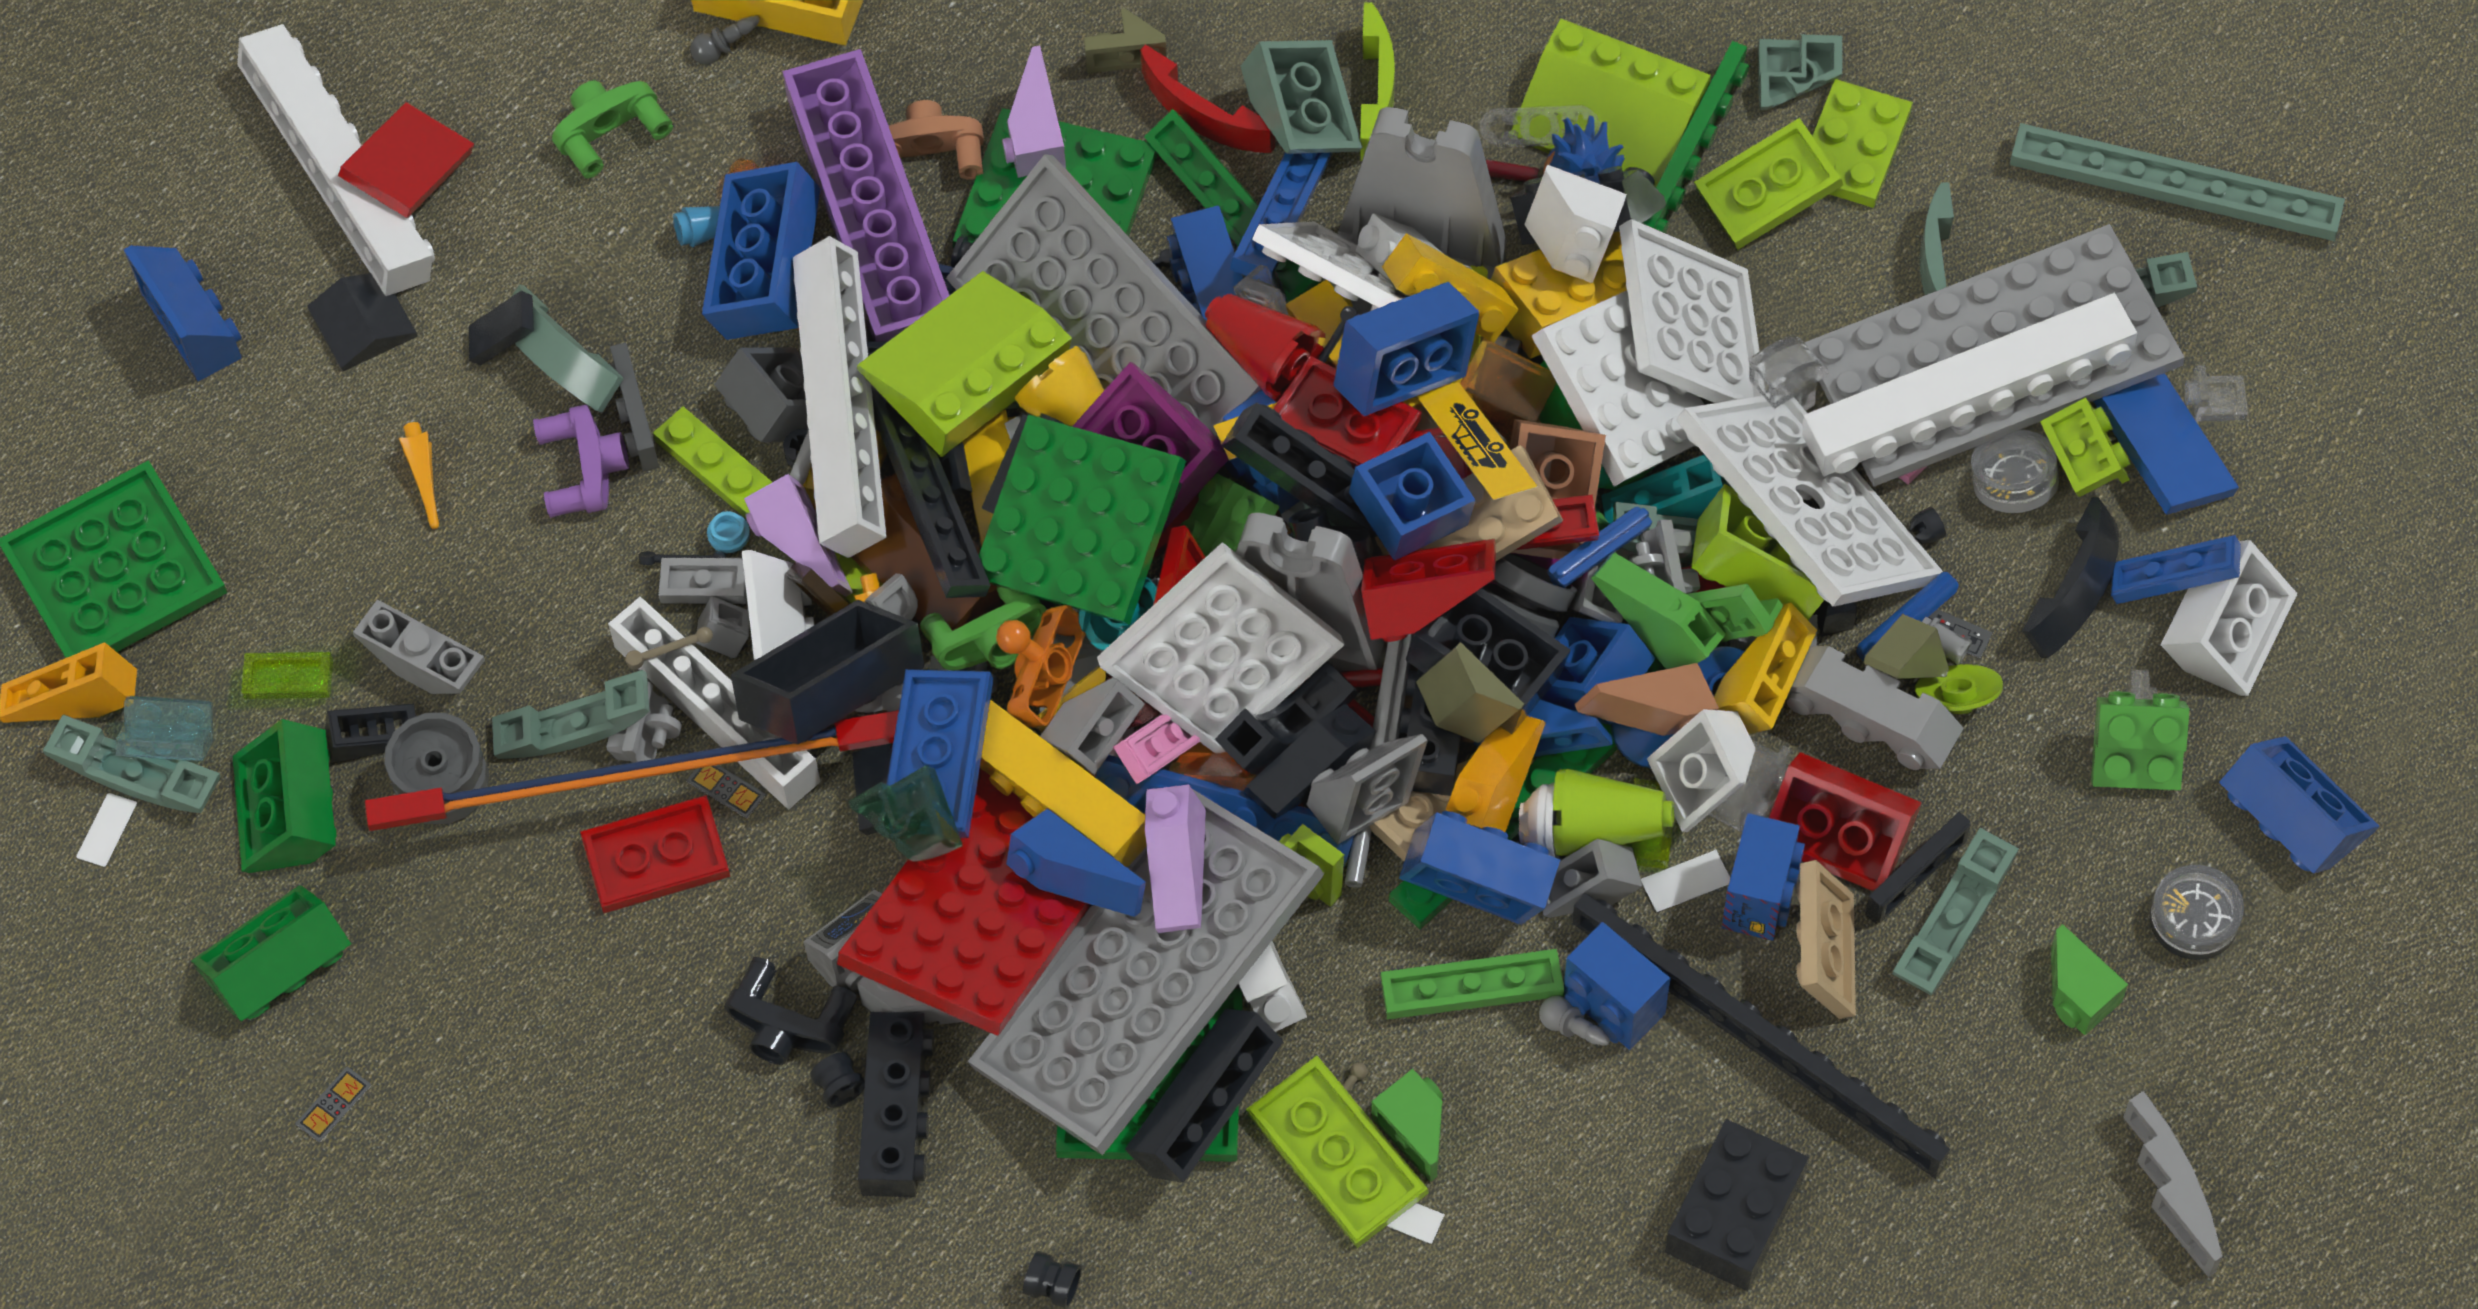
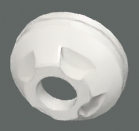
[1519,783,1560,859]

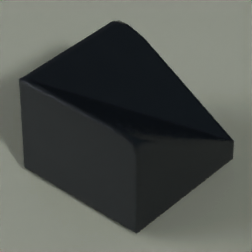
[1814,600,1857,637]

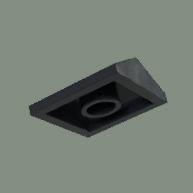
[307,273,418,372]

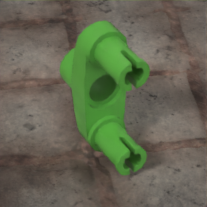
[552,80,673,179]
[920,586,1047,671]

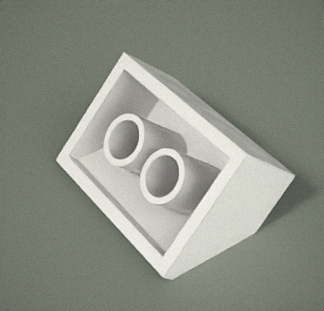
[2161,540,2297,696]
[742,550,814,661]

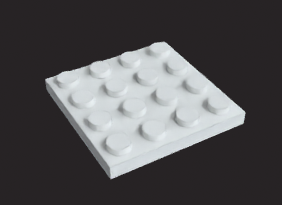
[1619,219,1766,403]
[1252,221,1409,311]
[1531,291,1704,486]
[1097,542,1345,754]

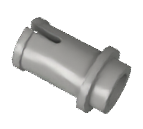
[1922,617,1972,665]

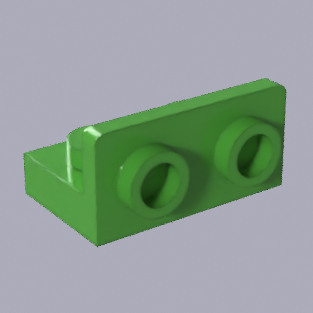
[1687,584,1783,642]

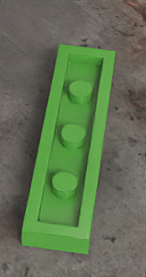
[1381,949,1564,1020]

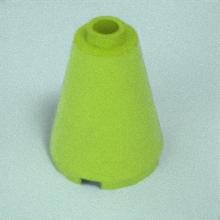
[1553,769,1674,857]

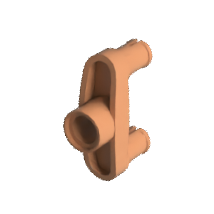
[889,100,984,180]

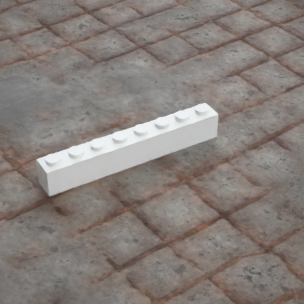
[238,24,435,296]
[793,236,886,558]
[1802,293,2138,477]

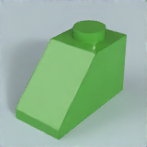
[2051,924,2128,1035]
[1371,1069,1443,1182]

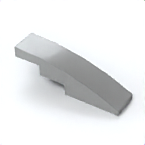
[2123,1091,2222,1278]

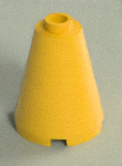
[1015,346,1104,426]

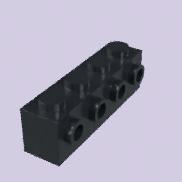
[1221,402,1377,539]
[1400,669,1462,796]
[1125,1009,1284,1183]
[858,1012,934,1197]

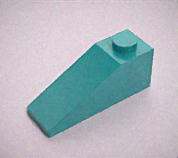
[1601,454,1732,524]

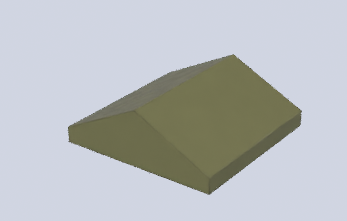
[1416,642,1524,743]

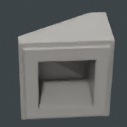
[696,596,750,658]

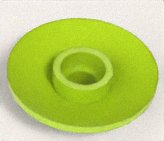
[1915,664,2003,714]

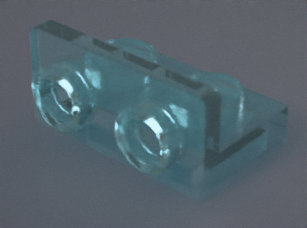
[115,696,213,761]

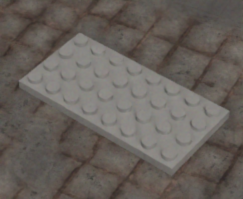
[946,154,1266,441]
[1803,224,2185,487]
[968,790,1324,1155]

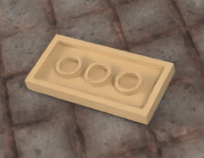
[1374,445,1563,561]

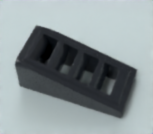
[325,703,416,762]

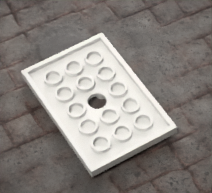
[1676,391,1943,607]

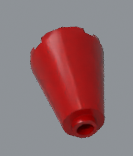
[1205,294,1326,402]

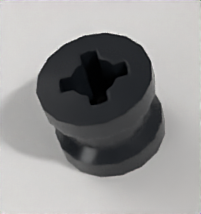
[810,1052,865,1108]

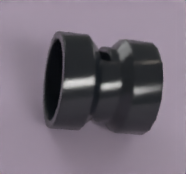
[1022,1251,1082,1309]

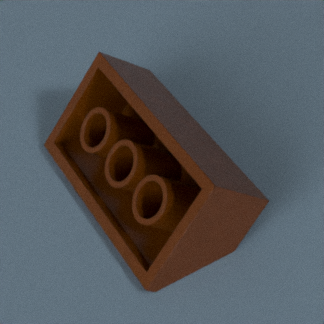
[851,473,1005,631]

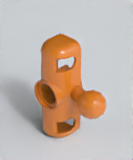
[996,605,1086,728]

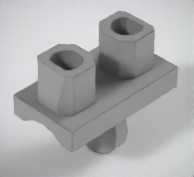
[1628,520,1700,594]
[607,682,682,763]

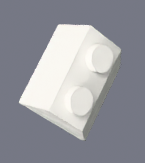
[1524,165,1627,283]
[1647,709,1755,832]

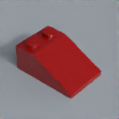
[1361,539,1496,642]

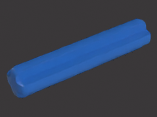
[1547,507,1652,588]
[1856,572,1959,662]

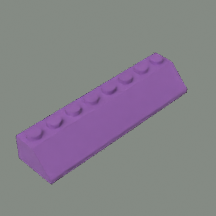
[782,49,949,342]

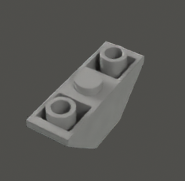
[353,600,485,694]

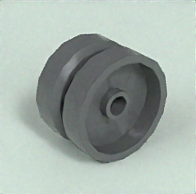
[1482,553,1578,638]
[384,713,489,824]

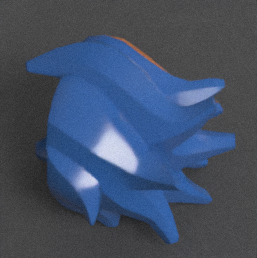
[1543,115,1625,177]

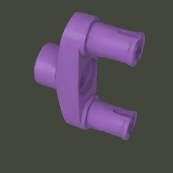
[533,404,629,518]

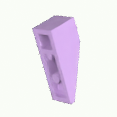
[1002,46,1066,178]
[744,474,853,597]
[1145,784,1206,933]

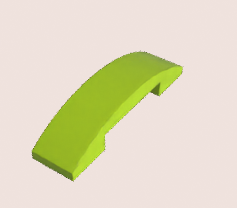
[1360,2,1395,161]

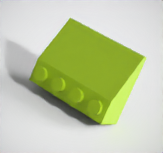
[1510,19,1711,188]
[857,271,1072,457]

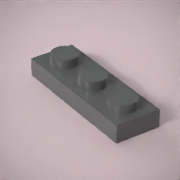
[609,342,659,472]

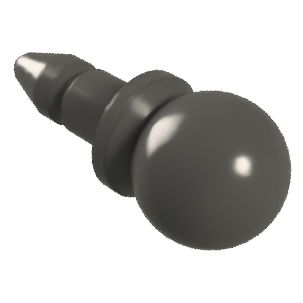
[690,16,760,65]

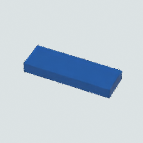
[2111,535,2241,604]

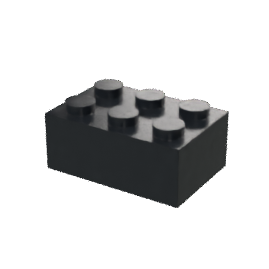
[1405,588,1571,734]
[1665,1119,1809,1292]

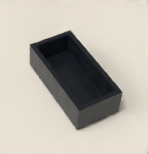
[731,600,925,744]

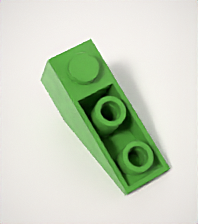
[1591,553,1726,669]

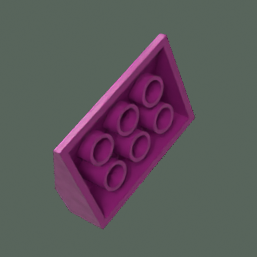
[1072,362,1229,534]

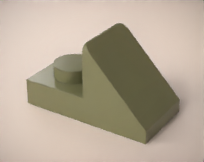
[1084,8,1167,73]

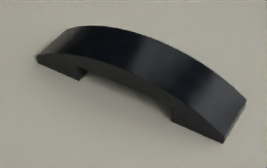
[2022,497,2119,658]

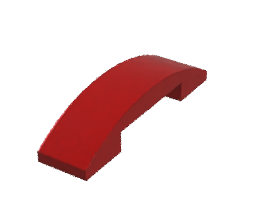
[1140,44,1275,153]

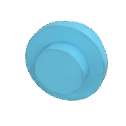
[707,511,750,553]

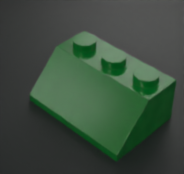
[233,719,337,873]
[191,885,351,1022]

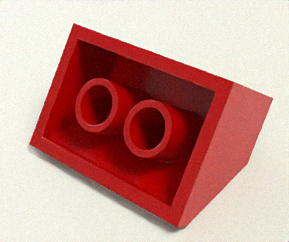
[1769,752,1922,891]

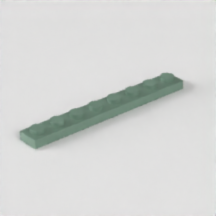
[2010,123,2345,241]

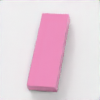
[1113,714,1200,784]

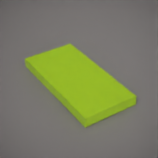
[1246,1056,1429,1248]

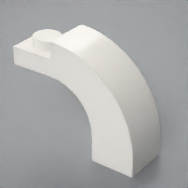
[1239,941,1307,1032]

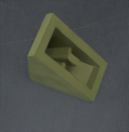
[1864,614,1949,678]

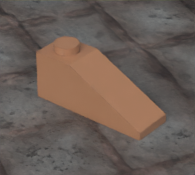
[1575,663,1719,736]

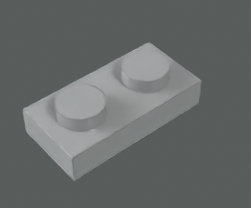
[659,558,746,604]

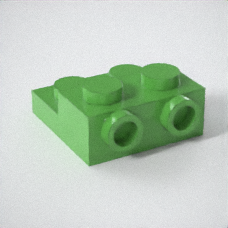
[1180,473,1280,557]
[2091,691,2190,790]

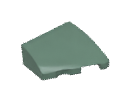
[1757,34,1842,110]

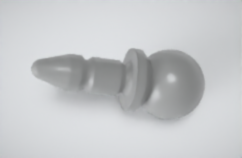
[1539,996,1610,1046]

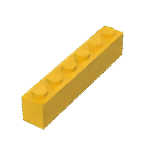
[979,700,1147,868]

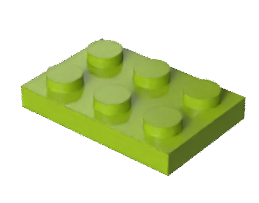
[1813,79,1913,208]
[1694,118,1844,250]

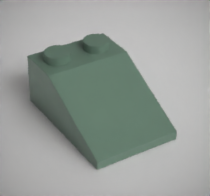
[1240,40,1362,154]

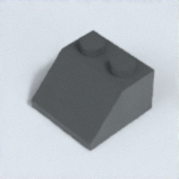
[714,347,808,442]

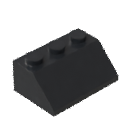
[1510,166,1666,245]

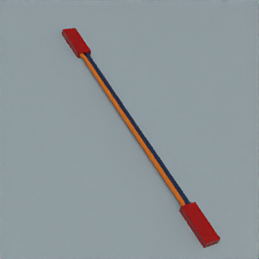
[365,710,899,831]

